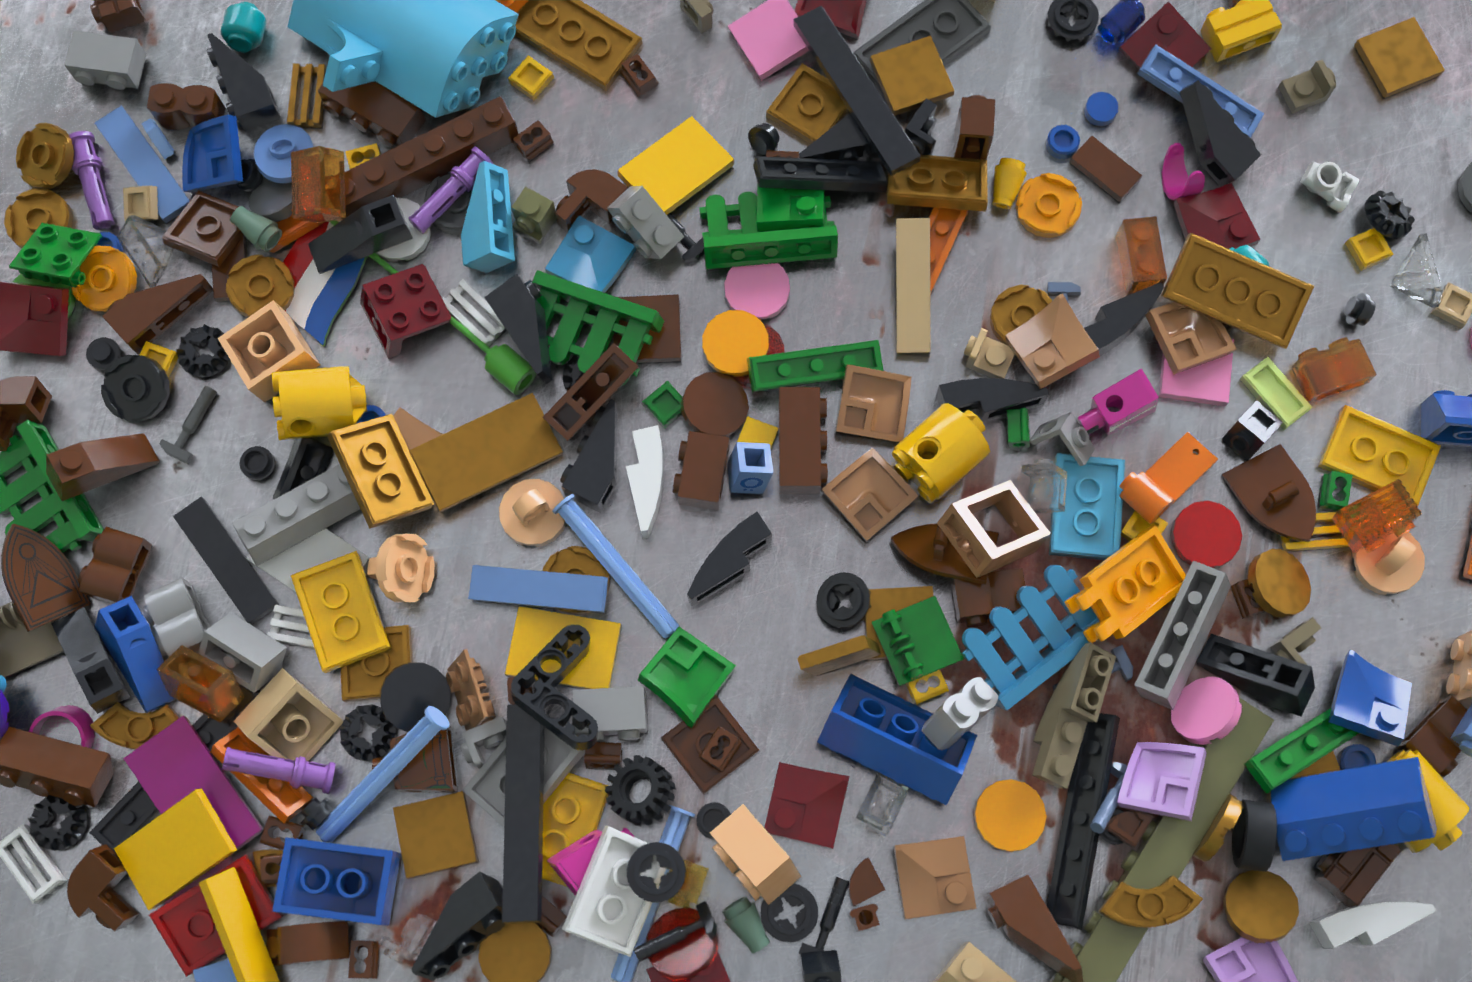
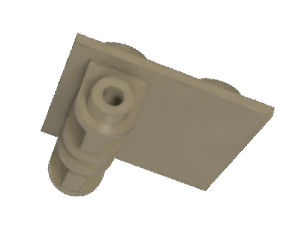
[0,602,64,678]

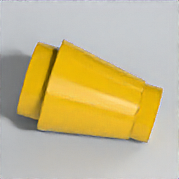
[992,158,1027,209]

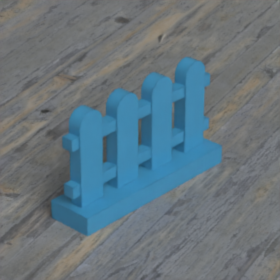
[962,565,1099,710]

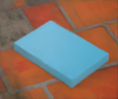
[1049,453,1125,560]

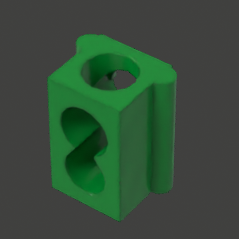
[1007,408,1030,448]
[1319,471,1353,512]

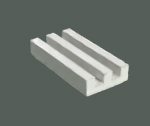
[442,279,506,346]
[267,605,315,649]
[0,824,67,904]

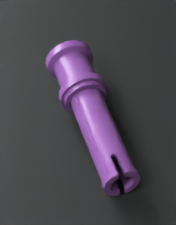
[69,131,115,230]
[408,146,493,234]
[222,747,335,794]

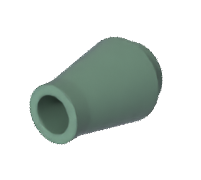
[230,206,282,252]
[722,896,770,954]

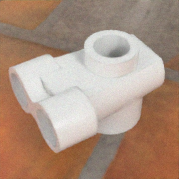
[1300,161,1359,213]

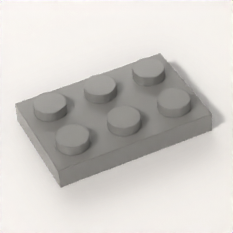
[462,728,585,827]

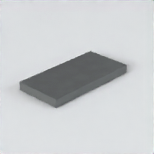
[853,0,992,94]

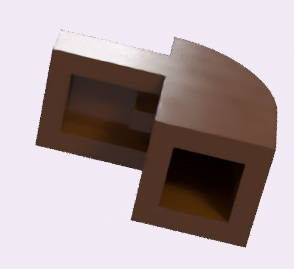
[555,169,628,232]
[0,376,52,451]
[67,844,139,932]
[266,921,349,966]

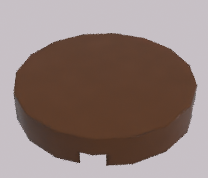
[681,372,749,437]

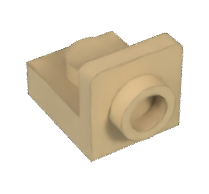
[964,328,1015,379]

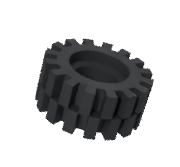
[605,755,675,826]

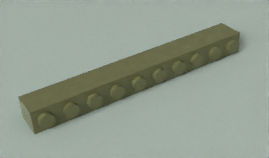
[1049,697,1274,982]

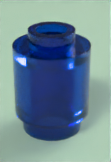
[1097,0,1145,45]

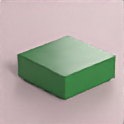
[642,380,682,429]

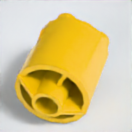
[272,366,367,440]
[891,403,990,503]
[1387,749,1470,853]

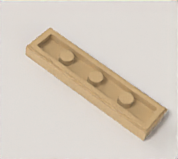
[896,218,931,353]

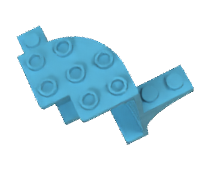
[287,0,519,118]

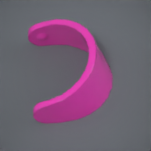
[1162,143,1205,200]
[29,705,95,749]

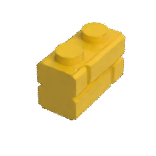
[1201,0,1282,62]

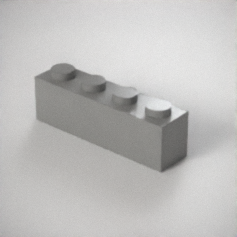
[232,464,360,566]
[1134,561,1231,710]

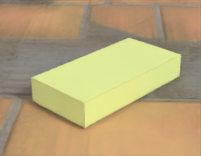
[1240,357,1313,430]

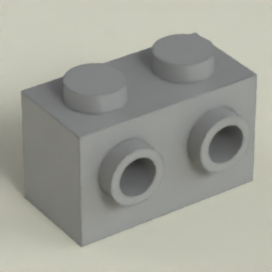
[64,30,146,90]
[607,186,684,259]
[197,612,287,693]
[573,686,648,742]

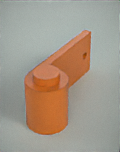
[1119,432,1218,525]

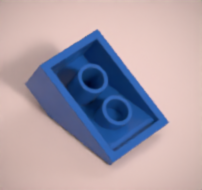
[272,837,401,926]

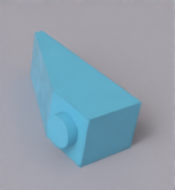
[461,161,515,273]

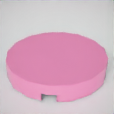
[724,263,790,321]
[1171,677,1242,745]

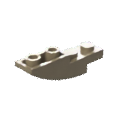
[1032,642,1116,789]

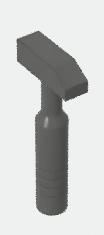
[159,386,217,465]

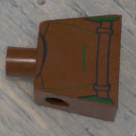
[372,725,458,793]

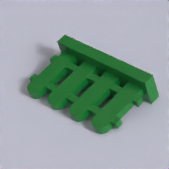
[699,192,838,269]
[532,270,665,386]
[0,420,104,553]

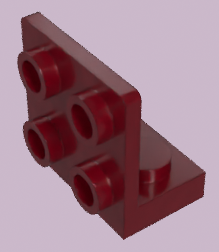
[360,264,451,359]

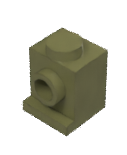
[511,186,557,243]

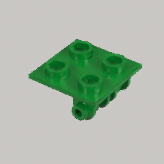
[9,223,102,288]
[871,596,964,686]

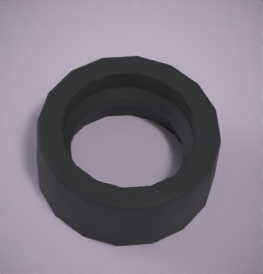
[1232,799,1277,872]

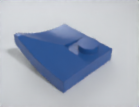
[182,115,243,193]
[1329,650,1412,746]

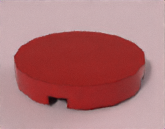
[1171,500,1242,568]

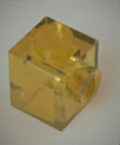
[667,859,710,909]

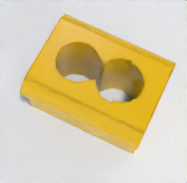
[345,143,381,169]
[905,670,949,705]

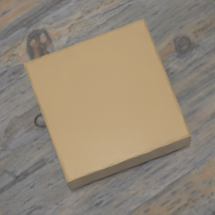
[123,185,158,222]
[1431,282,1472,329]

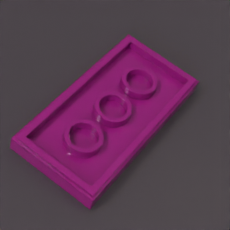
[123,716,264,874]

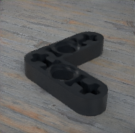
[511,624,598,751]

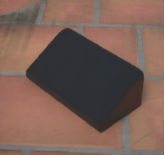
[273,438,334,499]

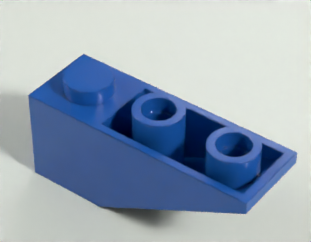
[95,596,179,713]

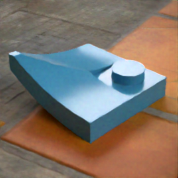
[545,216,636,293]

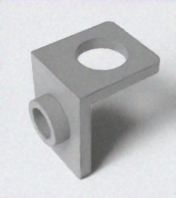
[1030,412,1095,466]

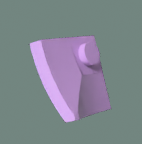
[1117,742,1207,821]
[1203,937,1298,982]

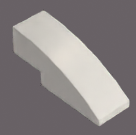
[626,425,664,539]
[1309,902,1436,949]

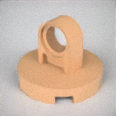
[499,479,566,547]
[1352,526,1425,595]
[366,533,434,603]

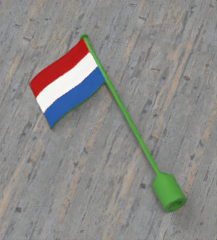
[282,210,537,395]

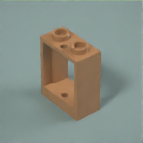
[937,480,1051,578]

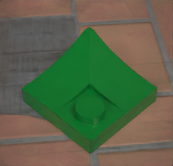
[756,183,825,232]
[637,627,736,728]

